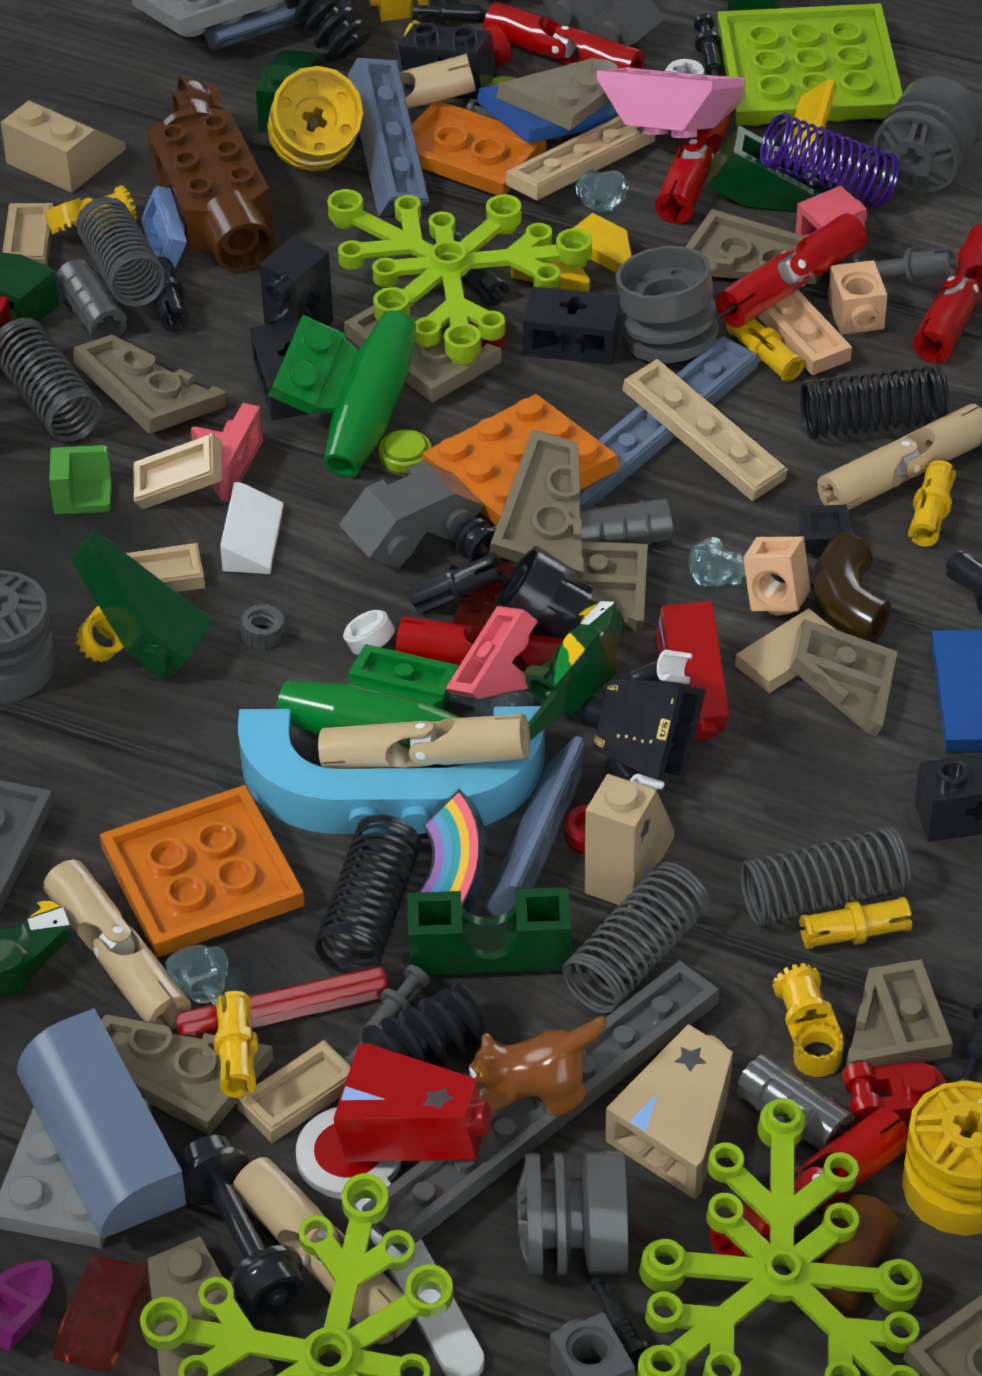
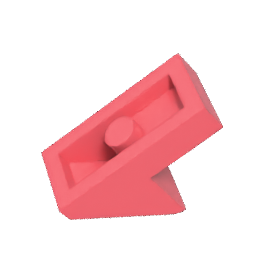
[191,403,263,502]
[445,606,538,699]

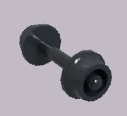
[176,1135,305,1317]

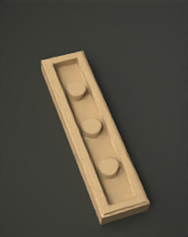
[506,116,655,200]
[622,359,788,502]

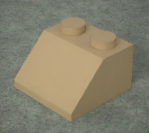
[1,100,126,193]

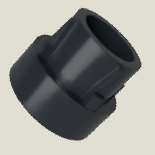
[492,546,593,639]

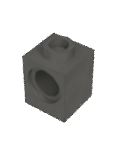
[550,1312,635,1376]

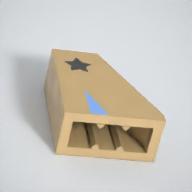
[585,774,675,909]
[606,1024,733,1199]

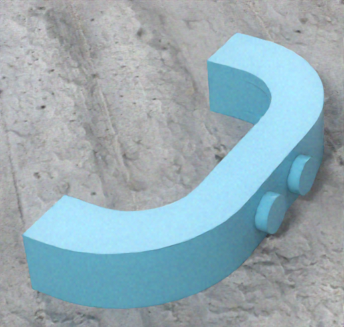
[238,706,545,834]

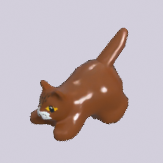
[469,1016,607,1116]

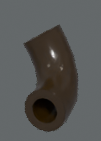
[813,532,891,643]

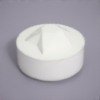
[343,610,395,655]

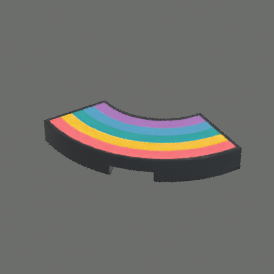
[418,789,488,913]

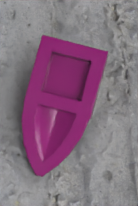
[0,1259,53,1352]

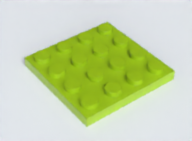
[717,3,903,126]

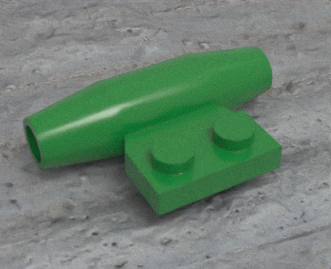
[268,310,416,478]
[276,644,462,749]

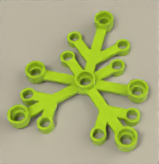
[327,189,592,365]
[636,1098,922,1376]
[140,1173,453,1376]

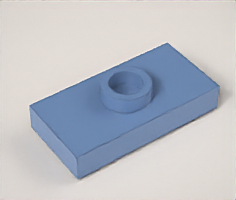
[141,186,187,271]

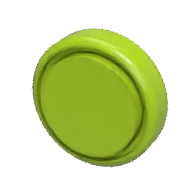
[378,430,432,473]

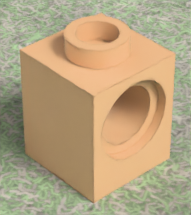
[828,260,887,335]
[743,537,811,616]

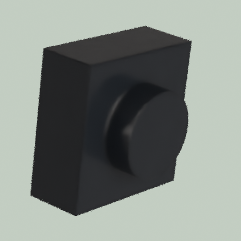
[798,504,852,553]

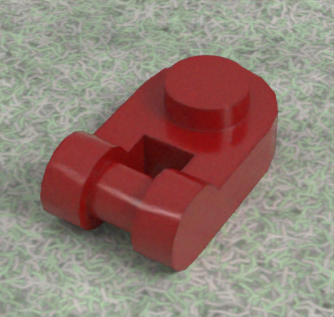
[841,1062,946,1124]

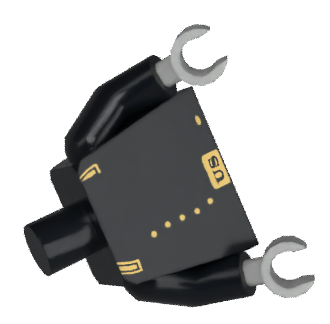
[580,650,706,790]

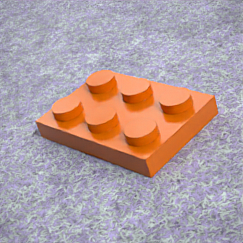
[412,101,546,195]

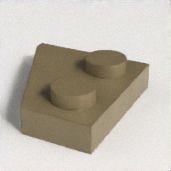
[581,541,648,632]
[790,619,897,737]
[847,959,953,1067]

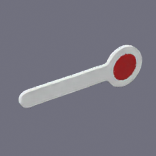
[296,1107,484,1376]

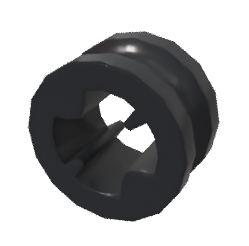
[455,518,496,563]

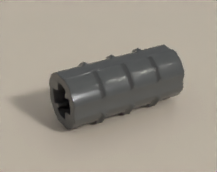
[57,258,127,340]
[580,498,673,546]
[736,1054,855,1151]

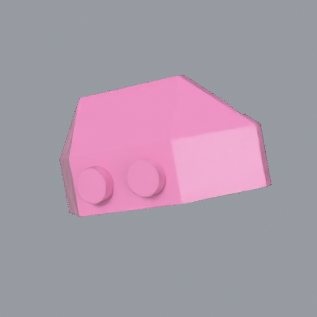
[597,67,746,138]

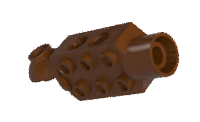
[147,75,274,273]

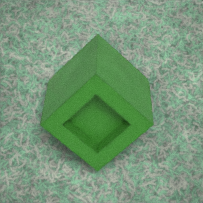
[49,445,112,514]

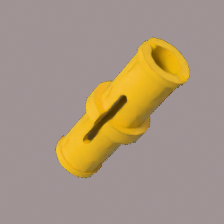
[725,318,805,382]
[908,460,956,547]
[799,897,912,949]
[214,991,258,1098]

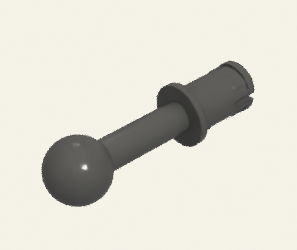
[838,246,958,284]

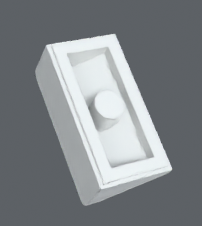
[220,482,284,574]

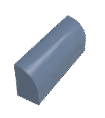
[17,1008,186,1239]

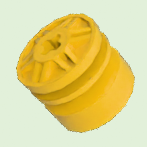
[267,66,363,172]
[902,1081,982,1236]

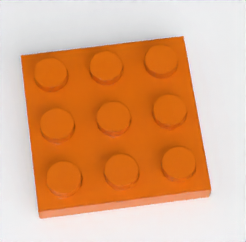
[422,394,619,526]
[100,785,305,958]

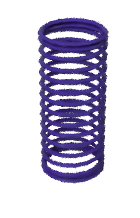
[760,112,900,208]

